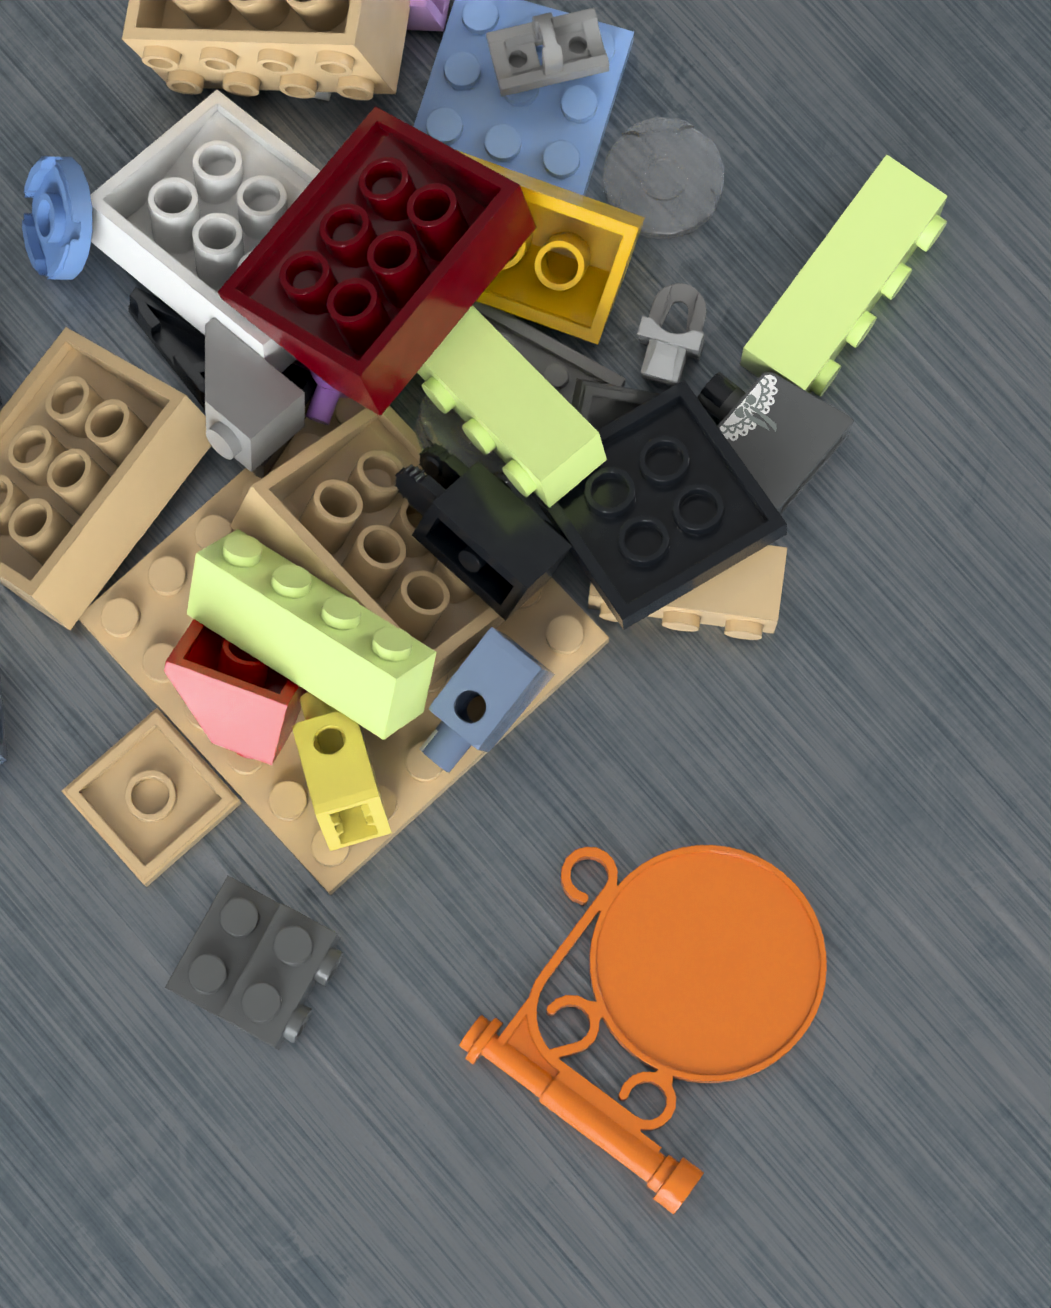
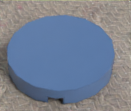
[22,156,93,280]

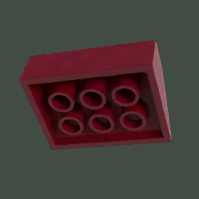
[218,106,537,416]

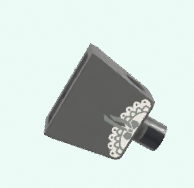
[697,371,854,515]

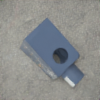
[419,627,555,773]

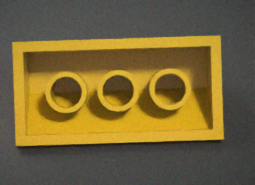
[457,150,645,345]

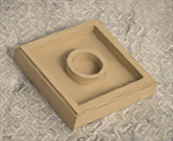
[61,708,242,887]

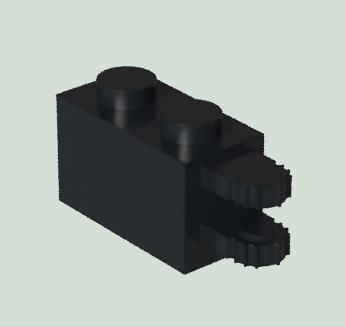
[395,443,573,621]

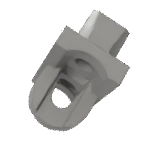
[486,8,609,97]
[637,283,707,387]

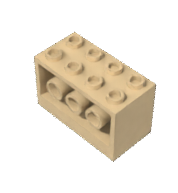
[122,0,410,100]

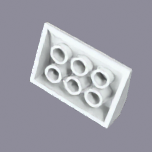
[90,90,320,373]

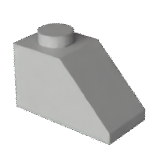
[205,318,305,472]

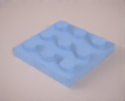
[413,0,634,196]

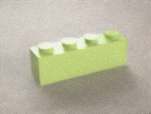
[740,154,948,396]
[417,305,607,508]
[187,529,437,740]

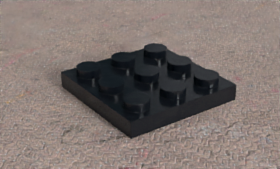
[531,380,787,630]

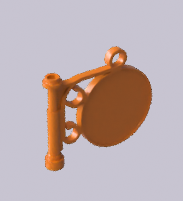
[459,845,827,1215]

